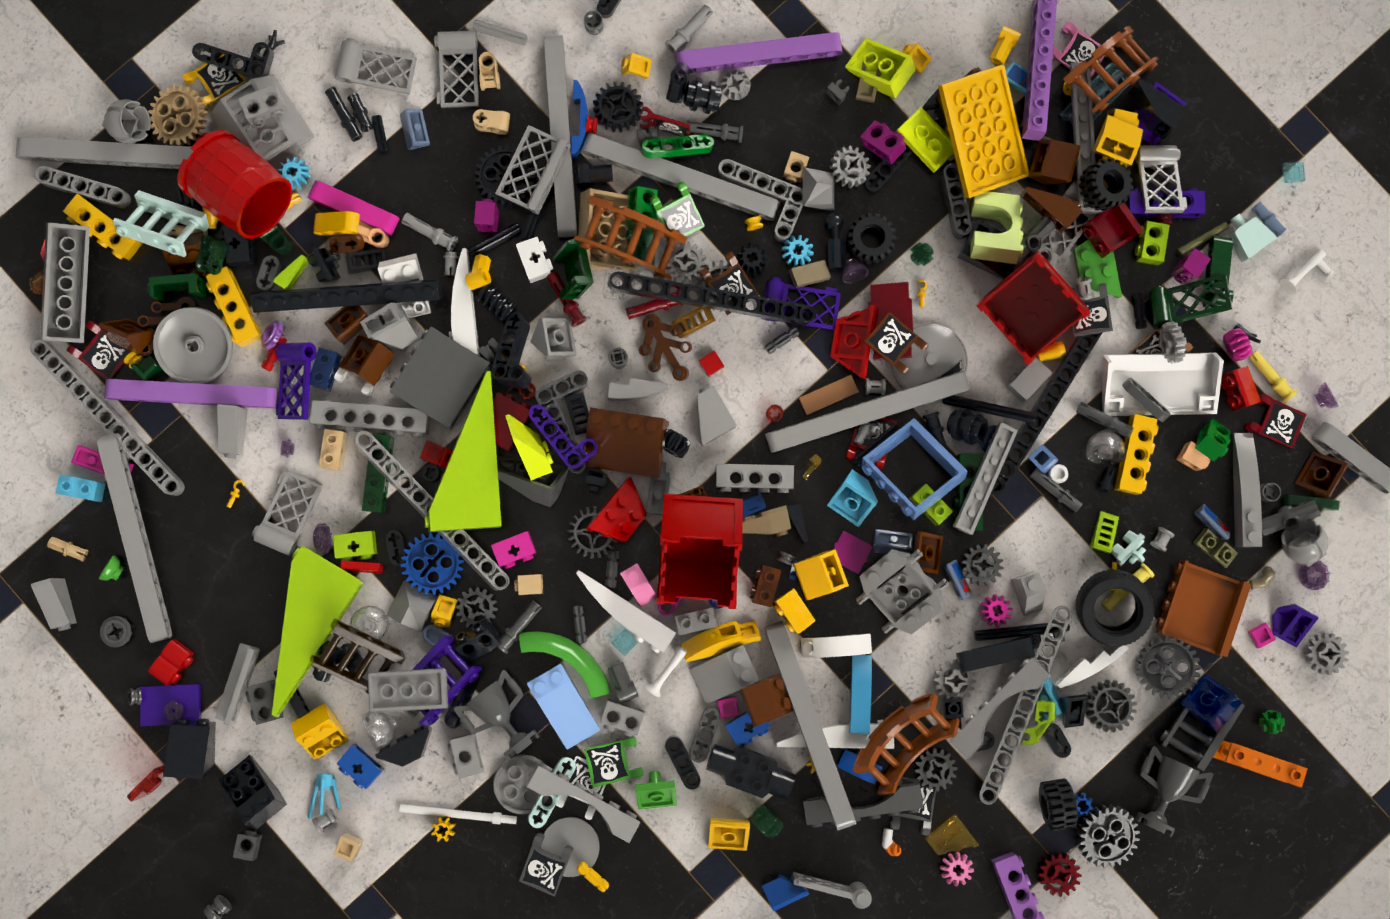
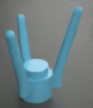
[308,774,341,819]

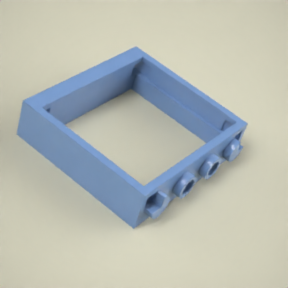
[862,418,967,520]

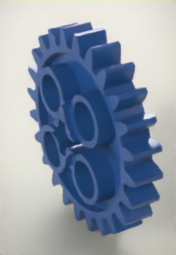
[401,532,464,595]

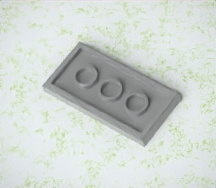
[368,668,448,712]

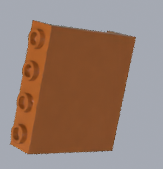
[1155,560,1252,657]

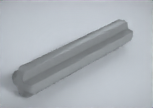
[473,20,528,45]

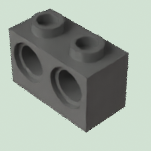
[246,680,284,725]

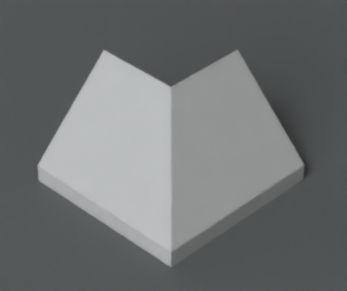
[803,168,834,211]
[371,317,419,352]
[530,318,577,360]
[387,580,438,632]

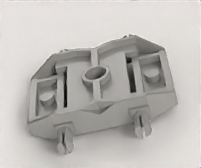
[856,549,949,634]

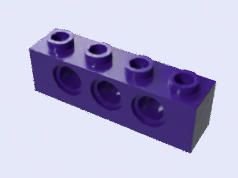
[1125,188,1205,218]

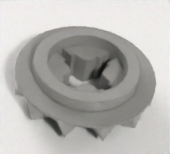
[721,70,751,100]

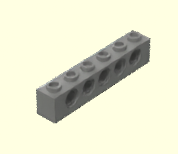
[310,400,430,437]

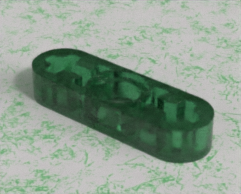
[1283,494,1340,511]

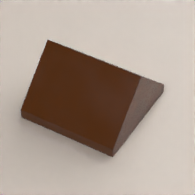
[324,306,369,345]
[99,318,156,354]
[1295,451,1349,499]
[911,531,943,574]

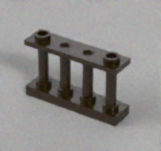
[310,618,406,694]

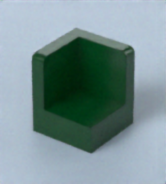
[130,355,163,381]

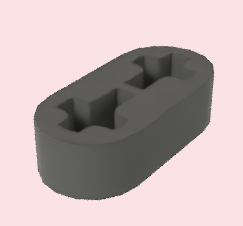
[256,256,281,291]

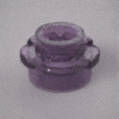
[281,439,295,458]
[164,701,184,720]

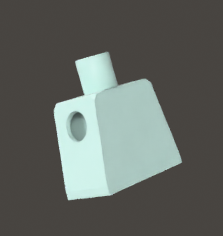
[1229,213,1277,262]

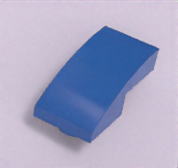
[837,749,883,784]

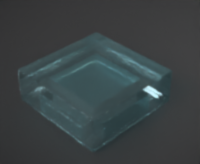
[1283,162,1305,183]
[611,629,638,656]

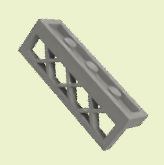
[215,643,260,725]

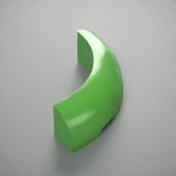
[519,631,611,698]

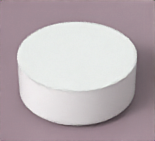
[1048,464,1068,484]

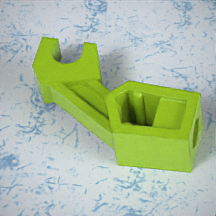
[1023,700,1055,745]

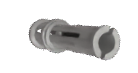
[665,4,713,54]
[402,213,458,252]

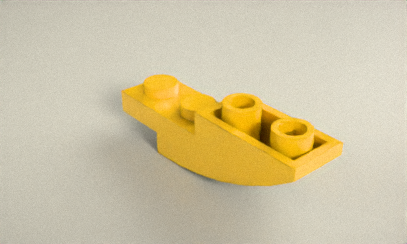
[681,620,761,662]

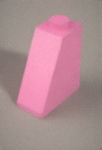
[620,564,657,607]

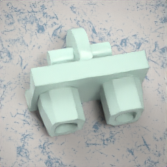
[1111,530,1146,566]

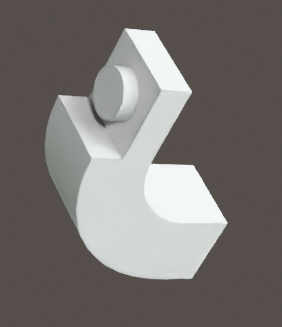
[801,634,872,658]

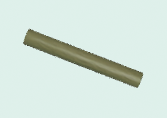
[1176,222,1229,256]

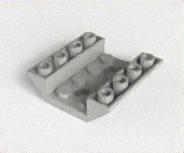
[209,75,315,161]

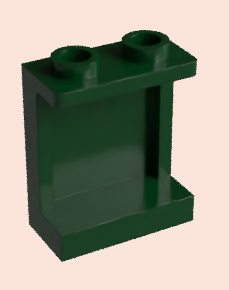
[553,239,594,299]
[147,273,208,303]

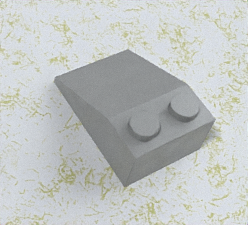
[690,645,760,704]

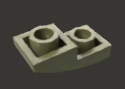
[1193,528,1238,568]

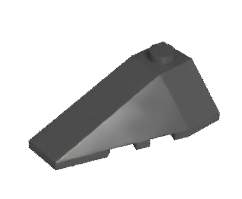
[497,456,569,507]

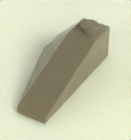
[742,505,791,537]

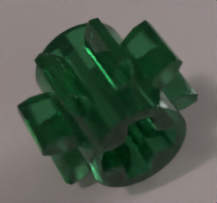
[910,242,934,266]

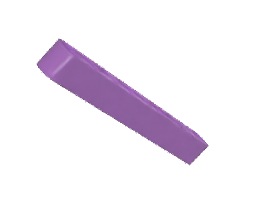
[675,32,843,75]
[104,379,277,408]

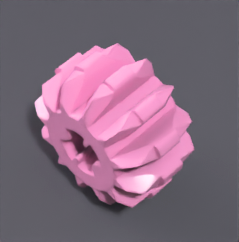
[940,852,974,886]

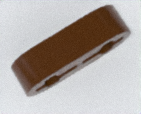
[329,234,365,253]

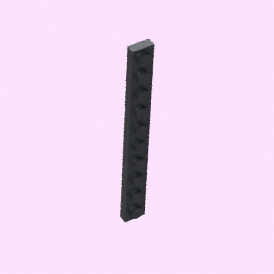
[250,279,441,313]

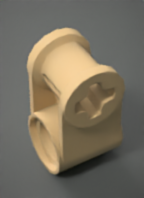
[479,52,501,91]
[473,109,510,135]

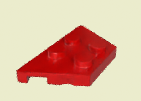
[830,305,877,379]
[586,477,647,543]

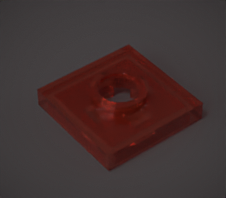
[127,765,164,802]

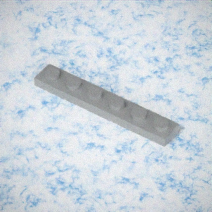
[953,422,1018,535]

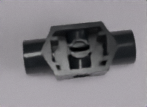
[706,744,796,800]

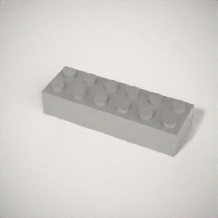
[40,223,90,343]

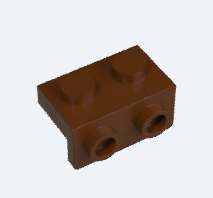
[750,565,781,607]

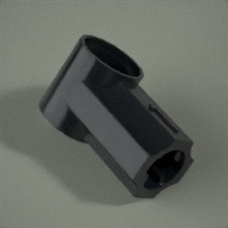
[666,62,690,104]
[575,164,613,187]
[312,640,345,682]

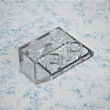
[602,267,644,301]

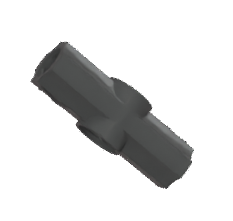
[1008,216,1055,268]
[1262,500,1321,536]

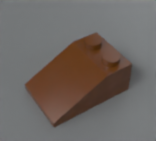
[1020,187,1083,233]

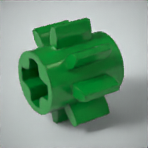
[1259,710,1285,734]

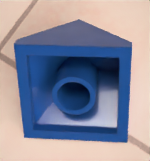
[762,874,809,912]

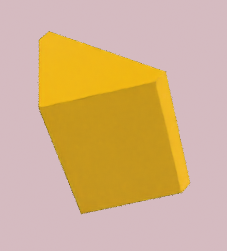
[708,817,750,851]

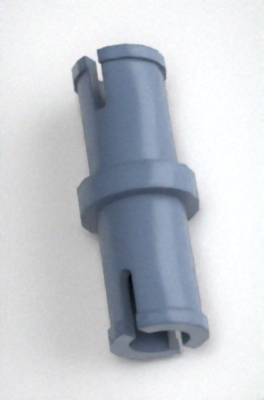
[1251,202,1286,237]

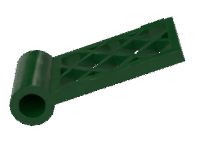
[1149,272,1232,330]

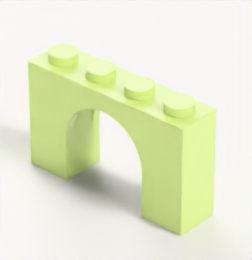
[970,191,1024,264]

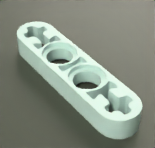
[528,757,576,828]

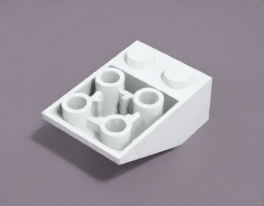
[378,254,431,319]

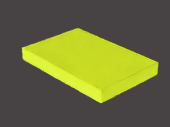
[895,107,954,173]

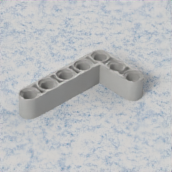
[718,159,803,243]

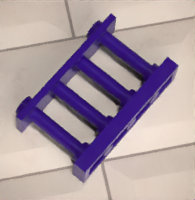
[412,635,482,725]

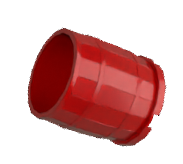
[177,130,293,239]

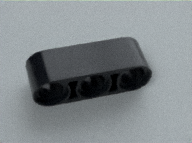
[665,735,701,790]

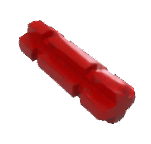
[261,336,287,372]

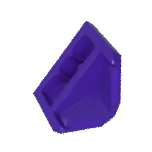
[1272,604,1319,648]

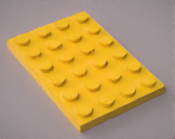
[938,64,1029,198]

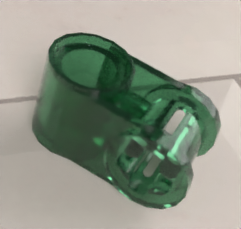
[260,225,291,255]
[196,236,228,275]

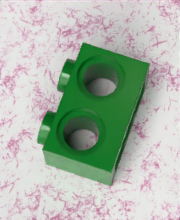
[627,186,658,230]
[1195,418,1231,461]

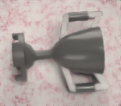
[454,670,540,761]
[1135,746,1213,837]

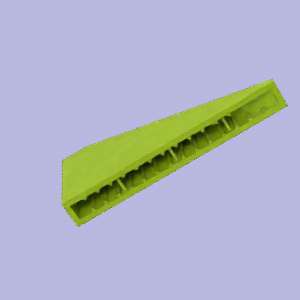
[424,371,502,532]
[272,545,364,718]

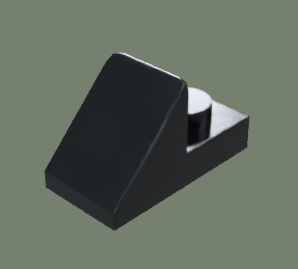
[922,89,947,128]
[1060,694,1087,728]

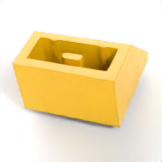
[1092,115,1143,166]
[793,549,849,600]
[773,588,815,634]
[291,703,349,760]

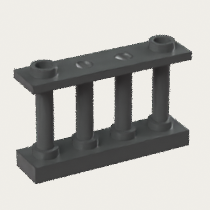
[1159,679,1245,772]

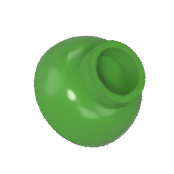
[98,554,124,581]

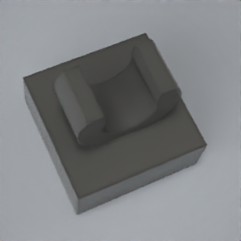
[826,79,849,105]

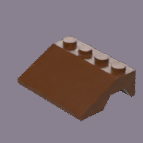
[585,407,669,478]

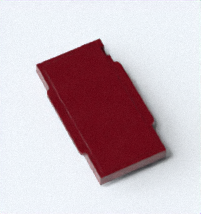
[868,282,913,361]

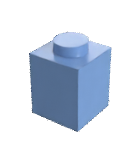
[1028,444,1059,473]

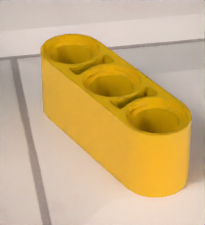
[313,211,360,236]

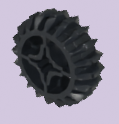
[593,81,643,133]

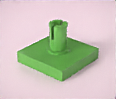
[635,771,677,810]

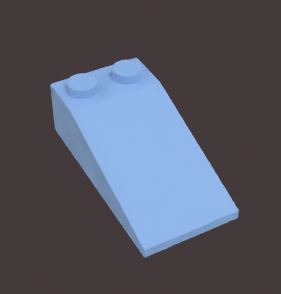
[527,663,601,750]

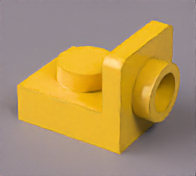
[901,43,932,73]
[621,53,652,79]
[431,594,458,628]

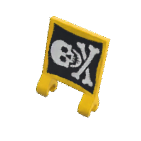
[182,55,247,109]

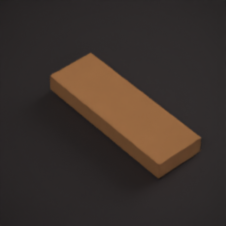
[799,375,859,416]

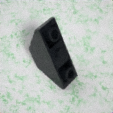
[375,725,432,767]

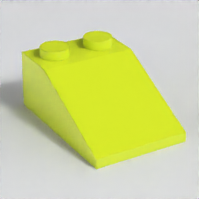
[845,38,916,99]
[506,414,553,480]

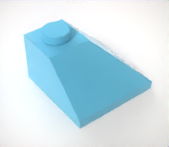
[827,469,878,527]

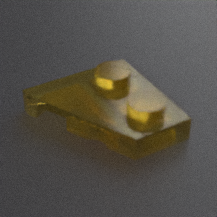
[925,814,979,855]

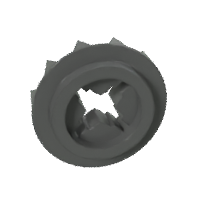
[100,616,132,647]

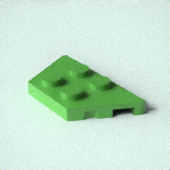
[1073,239,1122,298]

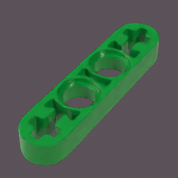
[641,134,714,159]

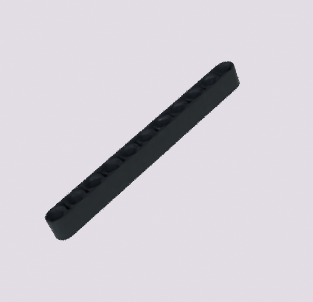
[607,271,816,325]
[990,333,1102,495]

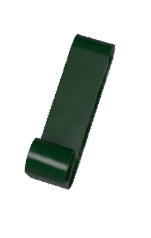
[1202,236,1234,308]

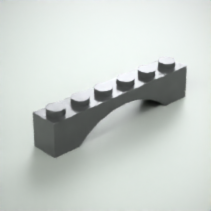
[803,782,924,828]

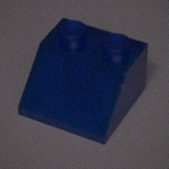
[1180,674,1242,733]

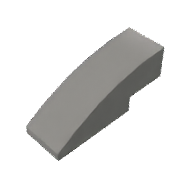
[607,378,668,401]

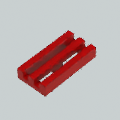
[341,561,383,574]

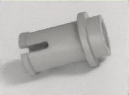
[443,252,459,276]

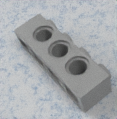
[716,464,794,493]

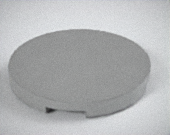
[493,754,549,814]
[541,817,600,877]

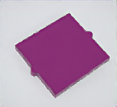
[833,530,873,574]

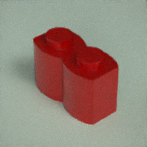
[148,639,194,686]

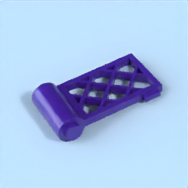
[761,277,841,331]
[276,342,317,420]

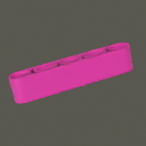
[307,180,400,236]

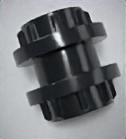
[683,78,722,114]
[947,408,988,445]

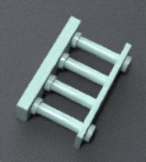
[113,190,209,257]

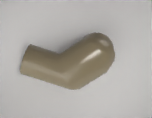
[1249,567,1275,590]

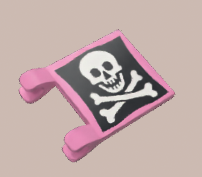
[1052,22,1104,77]

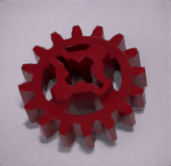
[1037,852,1082,897]

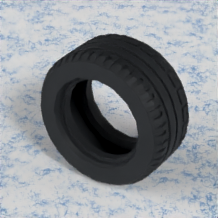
[1075,569,1155,647]

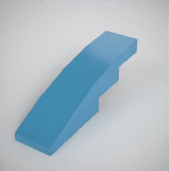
[849,655,872,734]

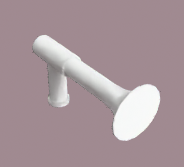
[1280,250,1334,294]
[645,645,687,697]

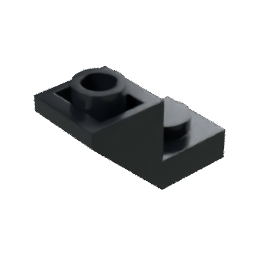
[941,698,964,730]

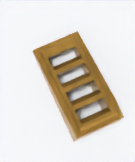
[672,307,716,339]

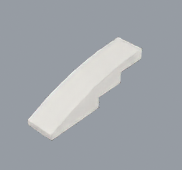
[1053,645,1129,688]

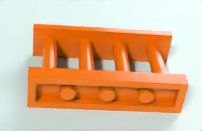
[1213,741,1307,788]

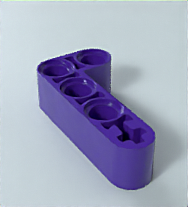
[529,404,598,469]

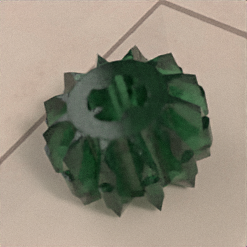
[750,805,784,839]

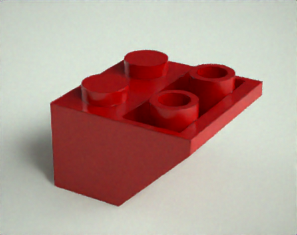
[1221,366,1261,411]

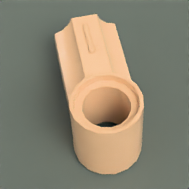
[358,221,389,249]

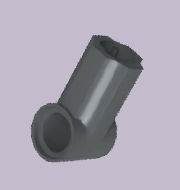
[608,662,639,704]

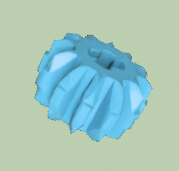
[277,157,311,190]
[781,235,814,267]

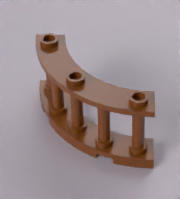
[1063,26,1159,113]
[574,195,687,280]
[852,693,960,796]

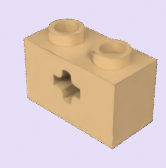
[319,429,348,471]

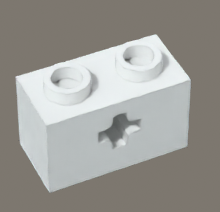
[516,237,553,283]

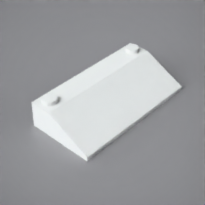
[1101,353,1224,416]

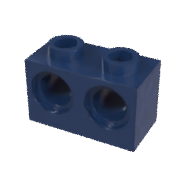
[310,347,342,392]

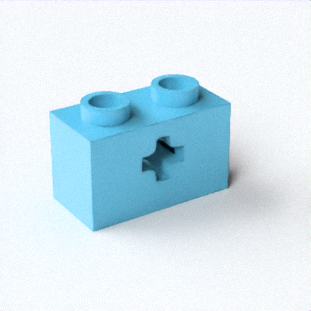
[55,474,106,502]

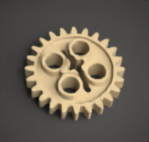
[148,85,208,146]

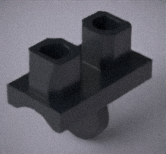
[307,247,341,283]

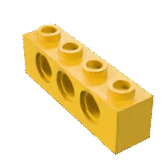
[63,194,143,261]
[206,266,262,347]
[1114,414,1159,495]

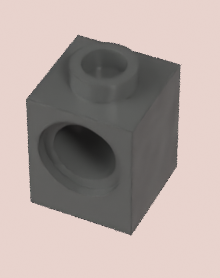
[233,829,262,861]

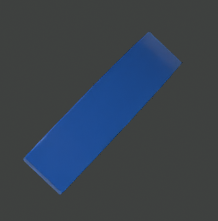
[571,80,588,159]

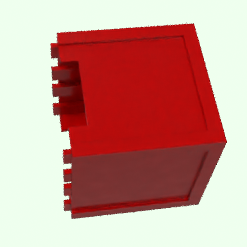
[976,250,1091,365]
[656,494,743,609]

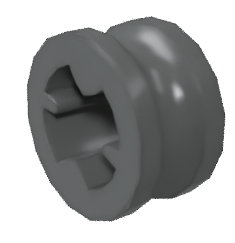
[776,551,795,566]
[127,687,142,706]

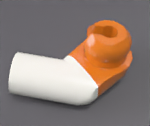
[882,828,901,856]

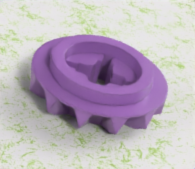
[261,320,283,350]

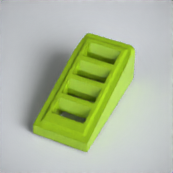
[273,255,309,290]
[1089,511,1119,554]

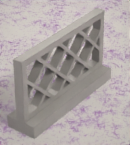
[495,125,571,215]

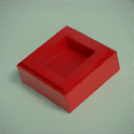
[698,350,725,377]

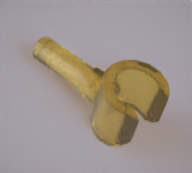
[803,454,822,480]

